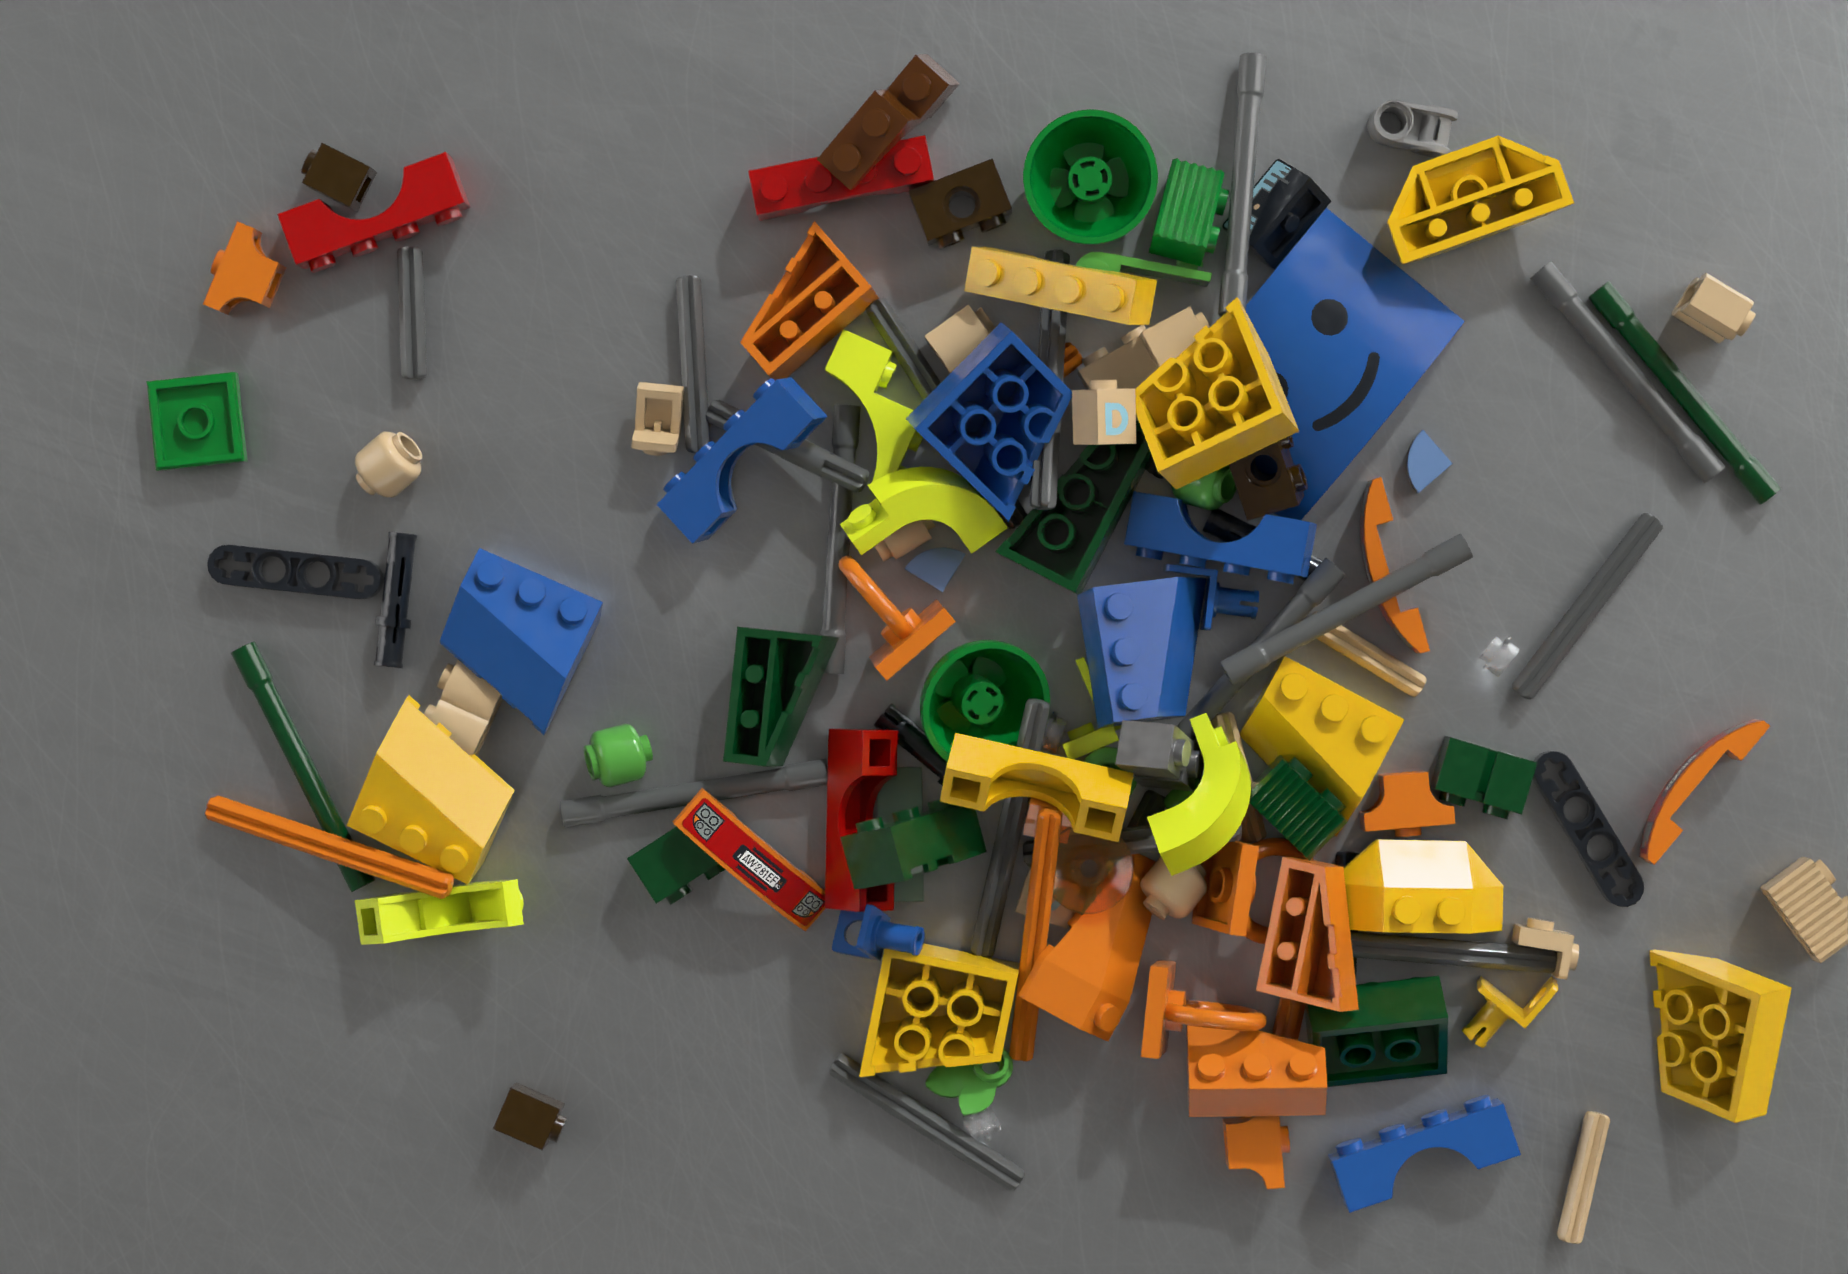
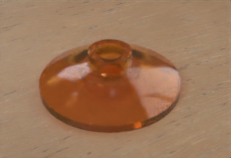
[1053,827,1134,914]

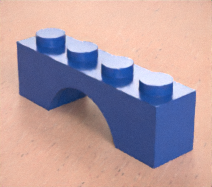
[656,377,828,544]
[1124,491,1317,584]
[1328,1095,1521,1213]

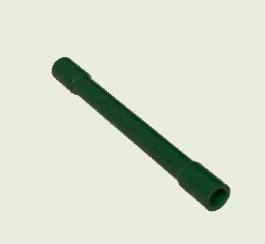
[1588,281,1781,505]
[231,641,375,892]

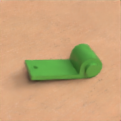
[1076,252,1212,287]

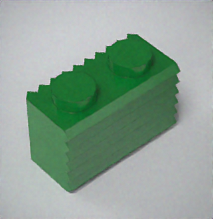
[1148,158,1230,266]

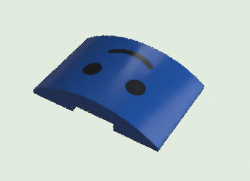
[1246,208,1465,520]

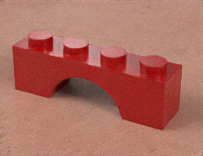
[748,135,934,221]
[277,152,471,273]
[825,729,898,912]

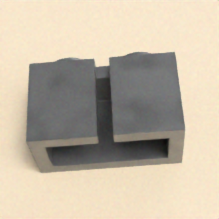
[1115,720,1204,792]

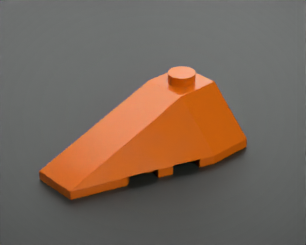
[1018,853,1156,1042]

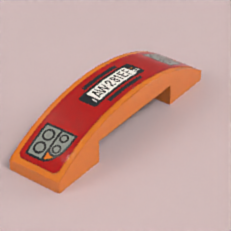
[1360,477,1430,653]
[1639,719,1770,865]
[672,788,826,932]

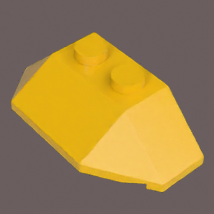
[1387,135,1574,265]
[1344,839,1503,934]

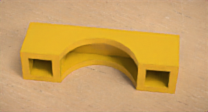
[964,247,1157,325]
[940,733,1134,842]

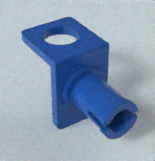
[1163,564,1259,631]
[832,904,925,961]

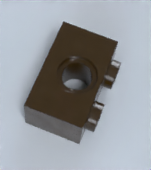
[909,158,1012,249]
[1229,435,1308,521]

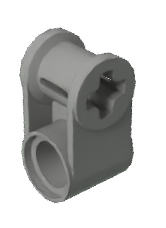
[1367,100,1458,158]

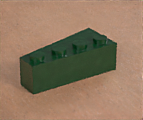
[995,420,1152,595]

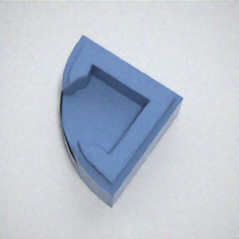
[1407,430,1453,493]
[905,547,966,592]

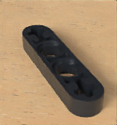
[207,545,384,599]
[1533,751,1644,907]

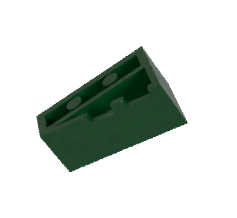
[723,627,840,767]
[840,799,987,890]

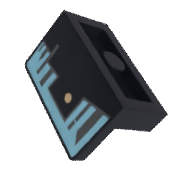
[1222,159,1331,270]

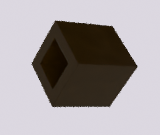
[301,143,377,212]
[493,1082,567,1150]

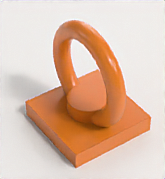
[838,555,956,681]
[1191,838,1314,945]
[1141,960,1267,1059]

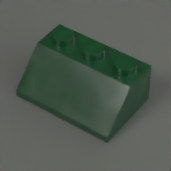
[1305,976,1448,1087]

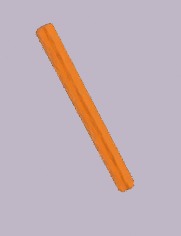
[205,795,454,899]
[1009,808,1062,1062]

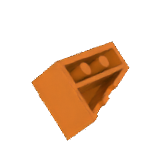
[740,221,879,380]
[1256,857,1359,1012]
[1186,1025,1327,1117]

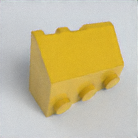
[1135,297,1299,490]
[1239,656,1405,837]
[346,695,515,885]
[859,944,1020,1077]
[1649,949,1792,1123]

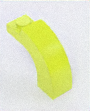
[840,467,1008,555]
[1147,713,1251,876]

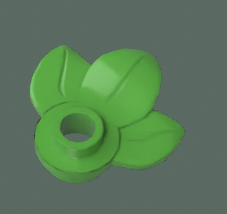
[925,1048,1013,1115]

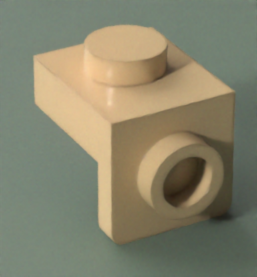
[631,382,684,456]
[1511,917,1579,980]

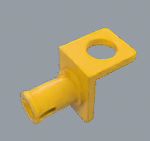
[1461,976,1559,1048]

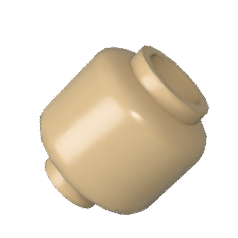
[355,431,422,498]
[1140,857,1207,920]

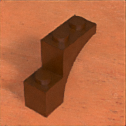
[817,54,960,190]

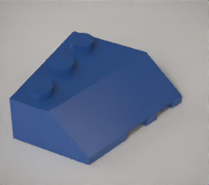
[906,322,1072,521]
[440,548,603,735]
[1077,577,1206,728]

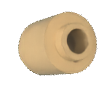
[874,520,935,562]

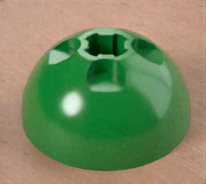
[1023,109,1158,245]
[920,640,1050,762]

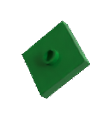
[146,372,248,471]

